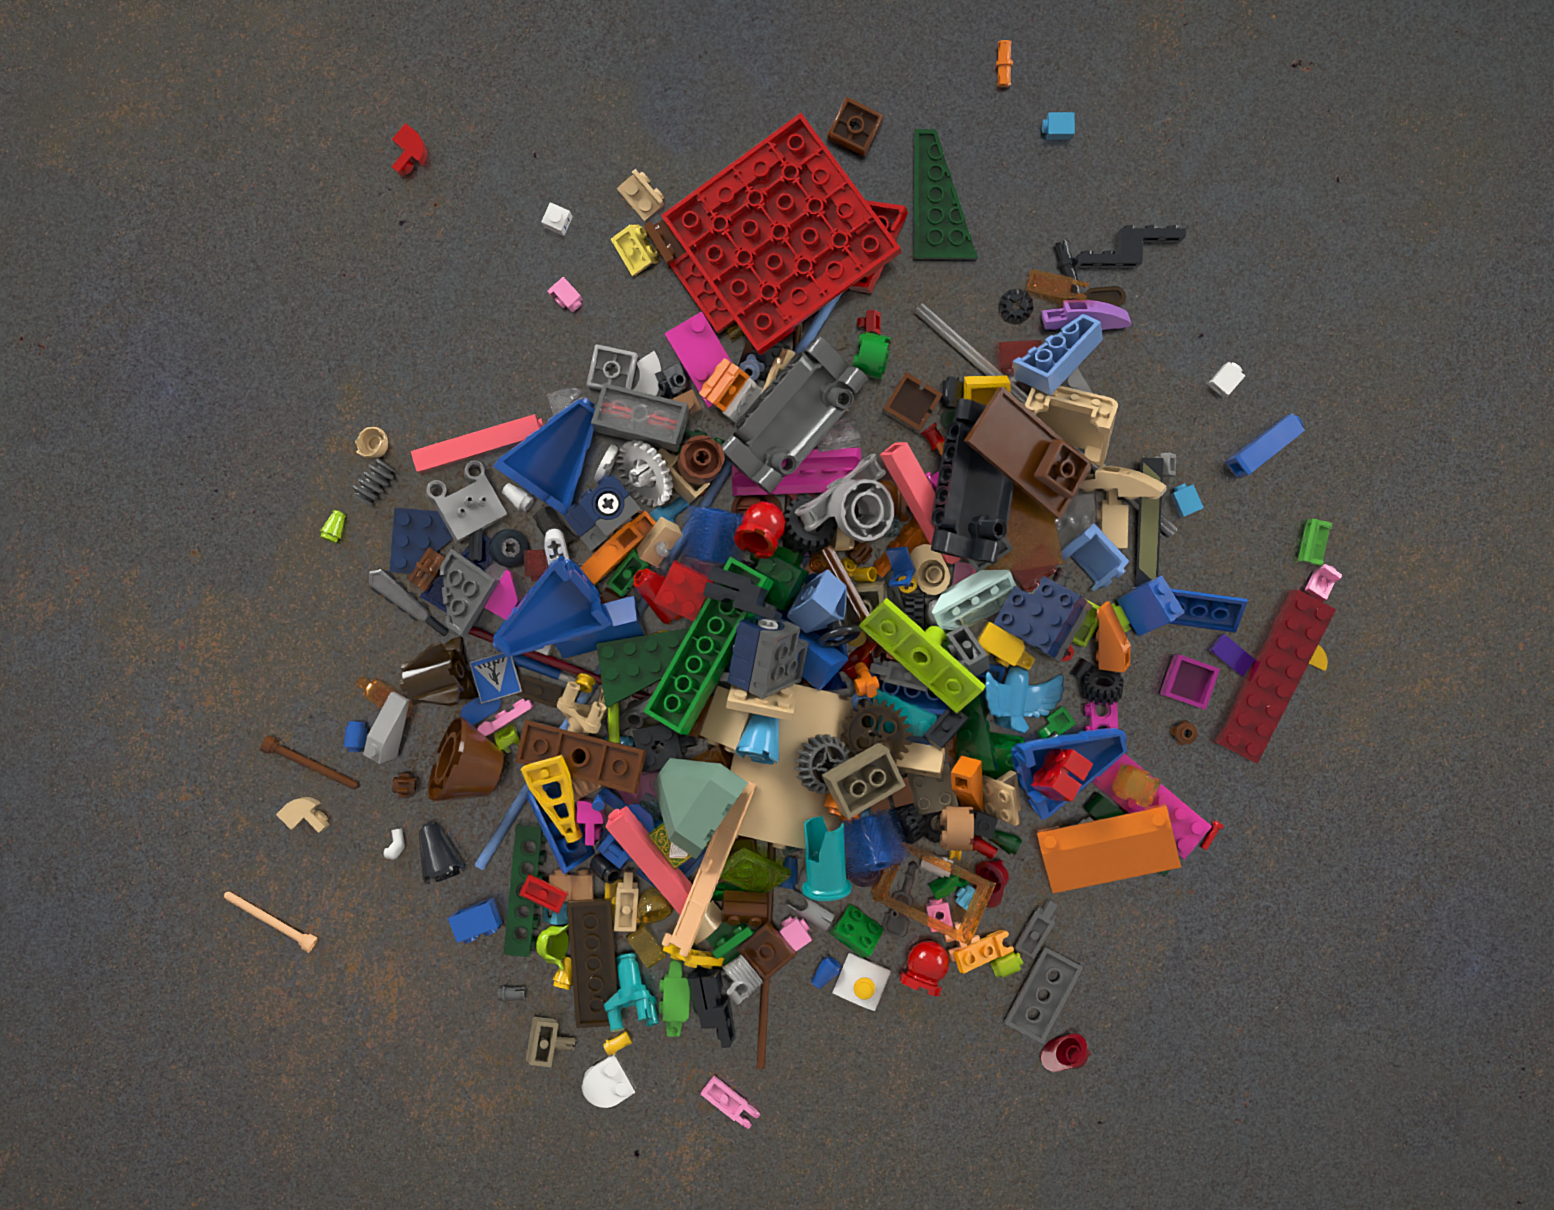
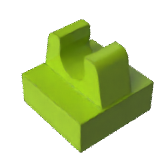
[494,723,520,753]

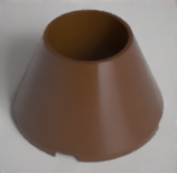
[428,717,504,801]

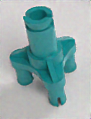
[604,953,659,1032]

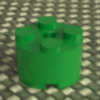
[853,332,892,380]

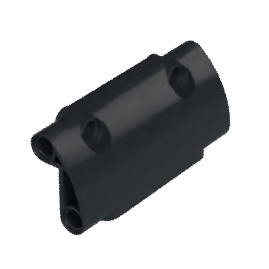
[931,399,1015,563]

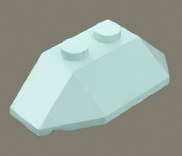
[932,570,1016,630]

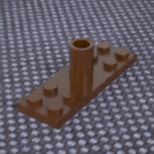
[515,720,647,794]

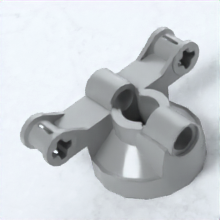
[795,454,894,543]

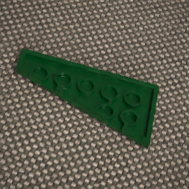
[596,628,690,709]

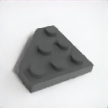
[440,549,499,637]

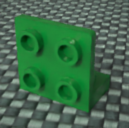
[982,732,1024,780]

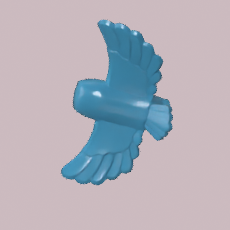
[985,666,1064,734]

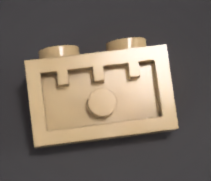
[617,169,664,222]

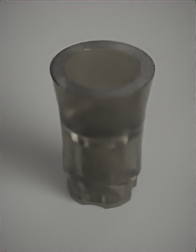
[533,506,578,549]

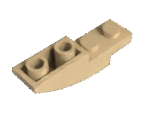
[1079,466,1167,500]

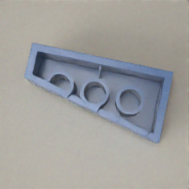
[1013,314,1103,396]

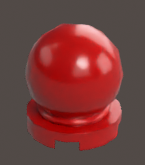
[734,501,786,559]
[899,941,950,996]

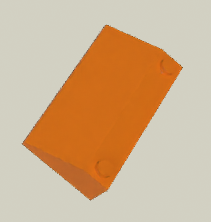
[1037,803,1181,893]

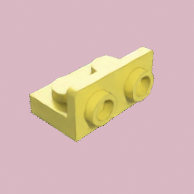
[611,224,660,276]

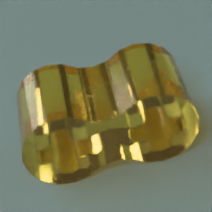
[626,923,667,969]

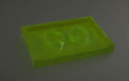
[720,847,792,893]

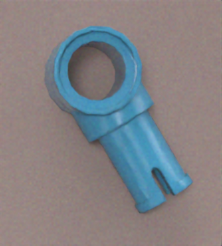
[649,496,690,523]

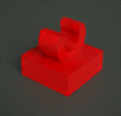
[857,310,881,335]

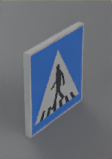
[469,653,522,704]

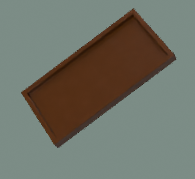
[964,387,1093,519]

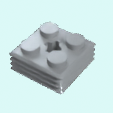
[587,344,638,391]

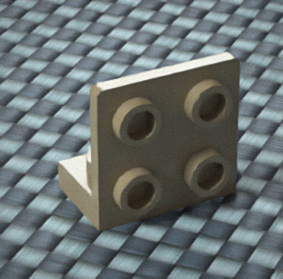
[907,762,960,815]

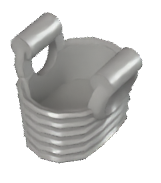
[720,954,763,1005]

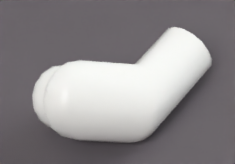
[384,828,405,860]

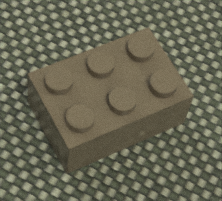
[822,743,906,819]

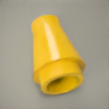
[553,956,573,990]

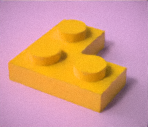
[663,943,724,969]

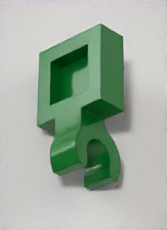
[1036,706,1076,739]
[928,868,969,901]

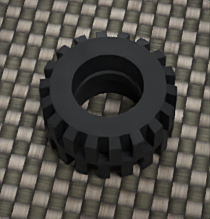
[780,495,837,556]

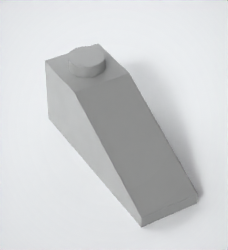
[363,692,410,764]

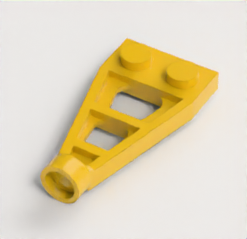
[521,755,583,843]

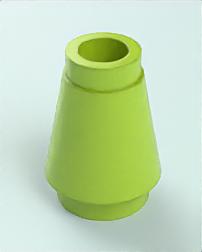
[320,510,346,543]

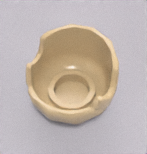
[355,427,388,459]

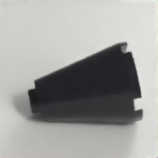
[419,821,466,884]

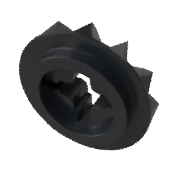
[999,288,1034,323]

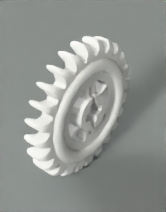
[616,440,673,507]

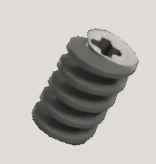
[352,458,397,507]

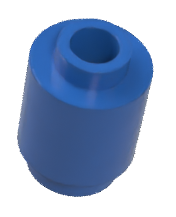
[344,721,367,752]

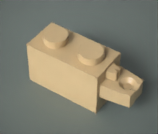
[1095,489,1128,549]

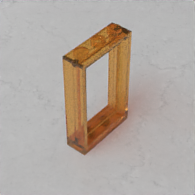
[872,839,996,944]

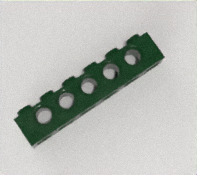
[503,823,547,957]

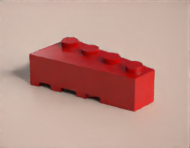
[849,200,908,293]

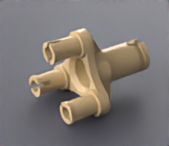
[557,681,608,735]

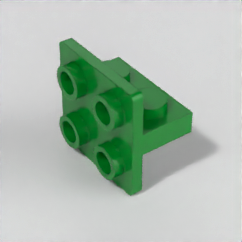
[829,904,884,959]
[706,922,755,966]

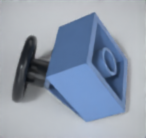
[786,570,861,647]

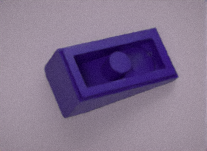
[1208,634,1255,677]

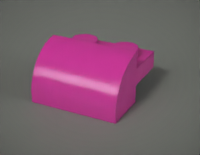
[577,797,607,846]

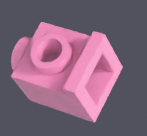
[548,277,583,312]

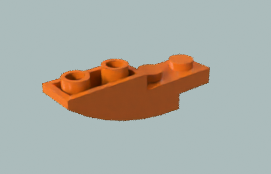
[581,511,656,585]

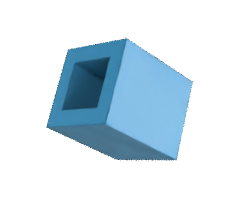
[1042,112,1075,140]
[1169,483,1204,518]

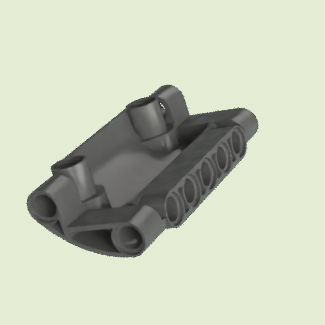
[721,336,868,494]

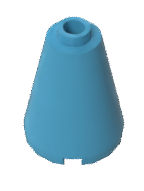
[735,714,779,765]

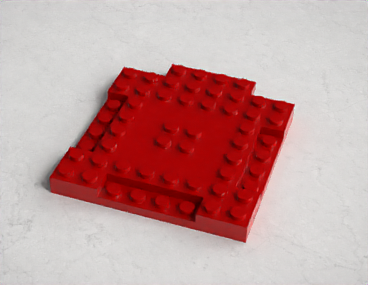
[661,113,902,355]

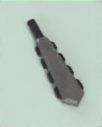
[369,569,449,637]

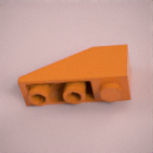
[1096,602,1131,673]
[951,756,984,812]

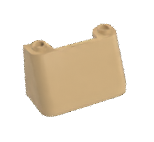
[1025,386,1118,466]

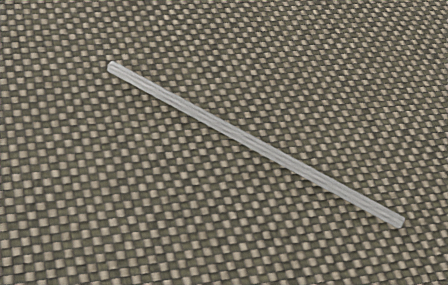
[915,303,1177,537]

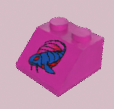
[484,570,523,619]

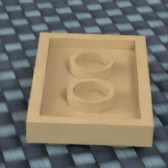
[726,684,798,721]

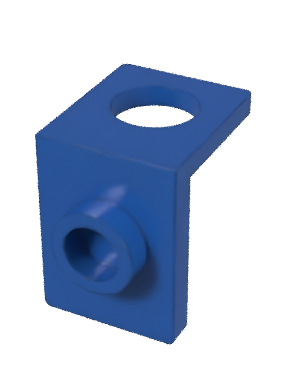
[886,547,916,587]

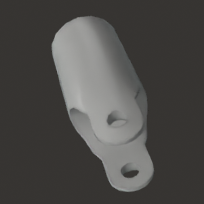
[785,890,835,932]

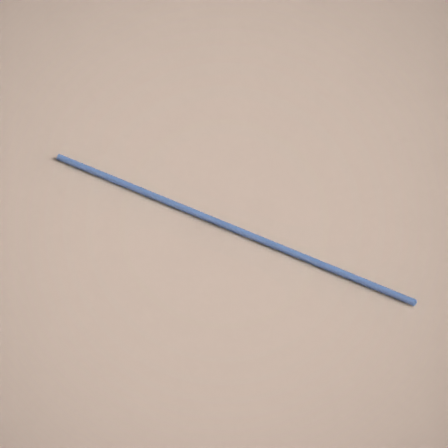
[474,293,842,870]

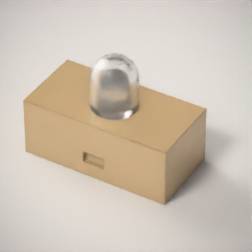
[636,517,682,567]

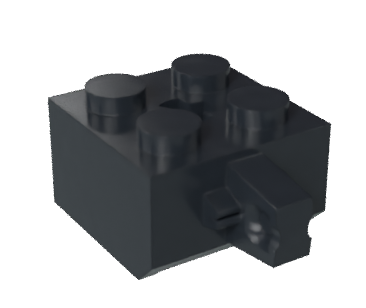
[632,724,697,776]

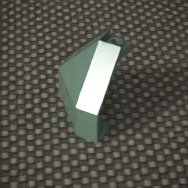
[653,758,748,859]

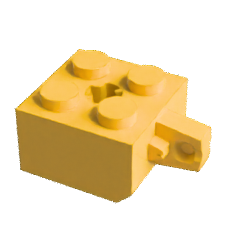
[976,621,1035,670]

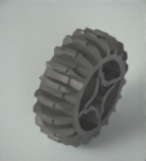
[794,734,851,794]

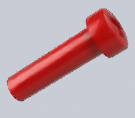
[1201,820,1224,850]

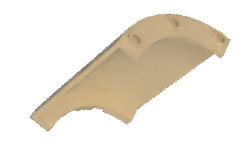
[731,684,865,849]

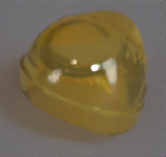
[637,890,674,925]

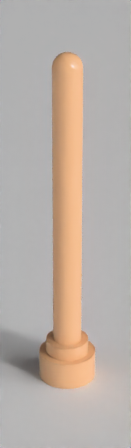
[224,892,318,953]

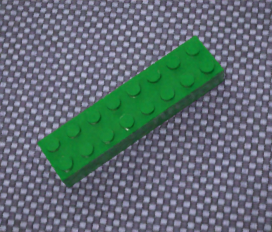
[643,557,774,735]

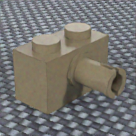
[526,1017,575,1067]

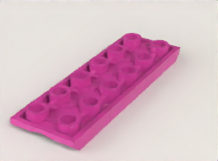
[731,448,861,496]

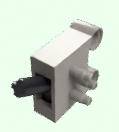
[426,461,507,562]

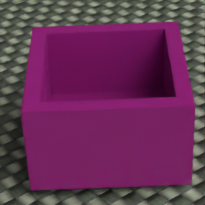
[1159,654,1220,710]

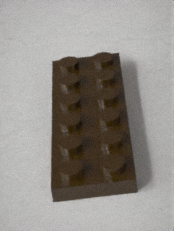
[567,898,618,1028]

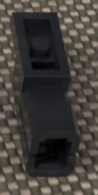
[703,566,782,623]
[687,968,736,1048]

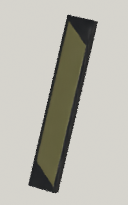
[1136,457,1163,587]

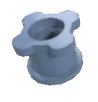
[739,354,765,381]

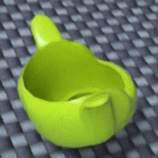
[536,925,569,971]

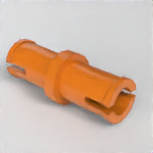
[996,40,1013,87]

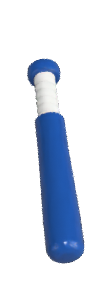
[512,654,577,682]

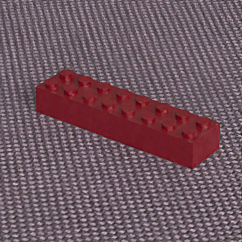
[1213,589,1336,764]

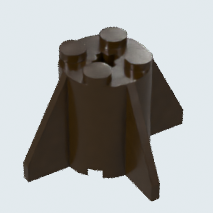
[400,636,479,706]

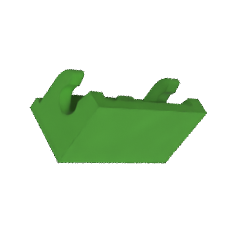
[1298,518,1332,566]

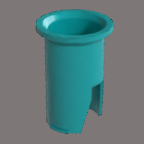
[802,816,852,901]

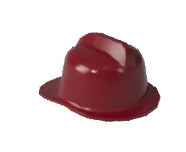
[974,860,1009,908]
[1041,1033,1091,1072]

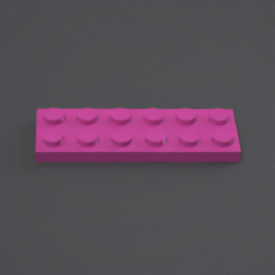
[1091,754,1212,860]

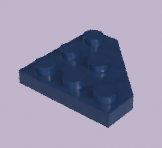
[389,508,453,574]

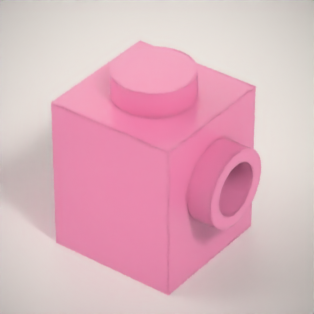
[925,898,953,932]
[779,916,812,951]

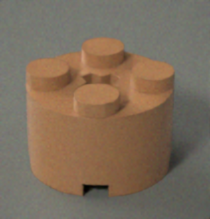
[940,806,974,851]

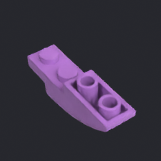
[1042,300,1132,330]

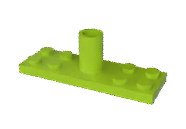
[859,598,986,713]

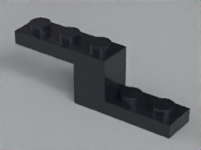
[1075,225,1186,267]

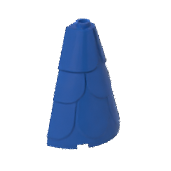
[493,398,595,516]
[493,556,612,657]
[1011,727,1127,820]

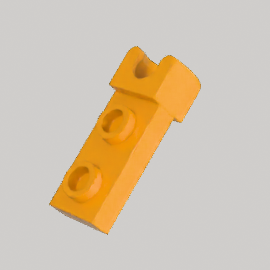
[953,930,1014,973]

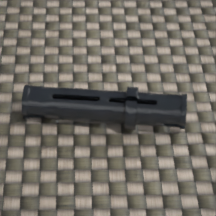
[1055,240,1084,300]

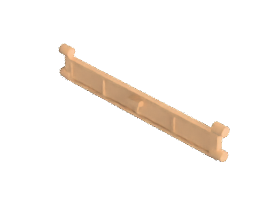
[662,774,756,957]

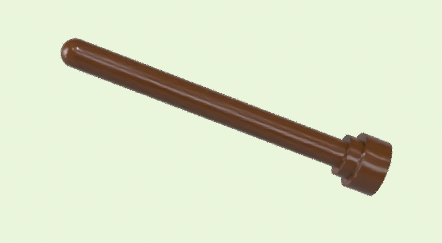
[260,735,359,790]

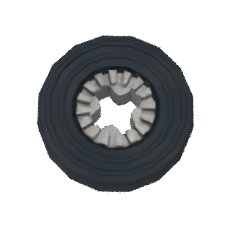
[489,529,529,567]

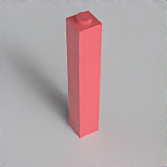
[411,414,544,474]
[880,442,961,564]
[606,806,693,915]

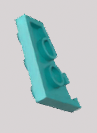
[869,689,937,737]

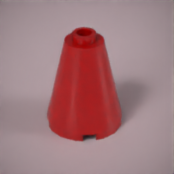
[633,569,682,625]

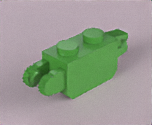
[659,959,691,1037]

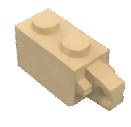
[656,448,710,504]

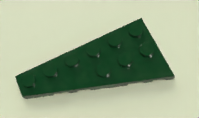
[913,129,978,260]

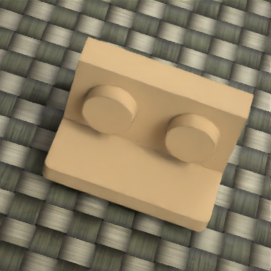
[982,770,1021,826]

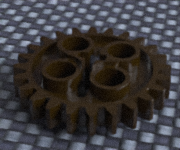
[841,698,913,764]

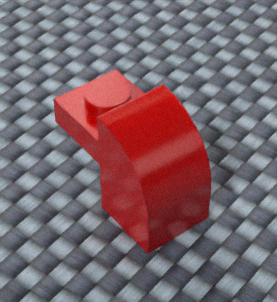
[391,123,427,177]

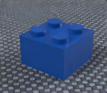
[448,897,505,944]

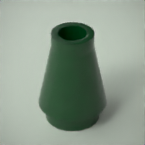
[989,829,1022,855]

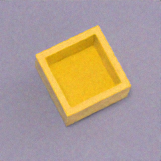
[964,375,1011,406]

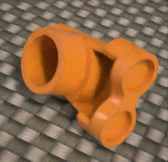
[853,662,879,698]

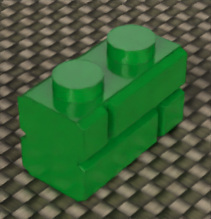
[606,549,651,597]

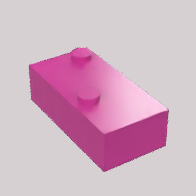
[665,312,732,411]

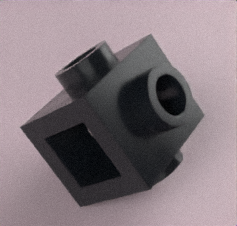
[655,362,691,398]

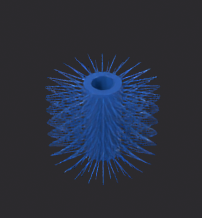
[678,505,744,565]
[837,808,910,878]

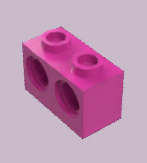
[1084,699,1118,731]

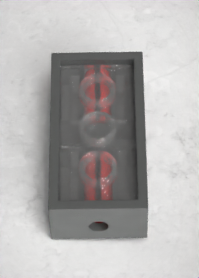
[591,383,690,452]

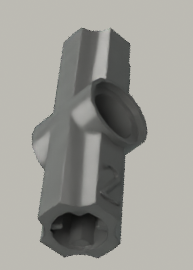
[604,694,653,734]

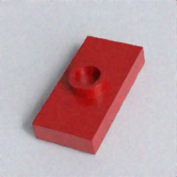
[519,874,568,913]

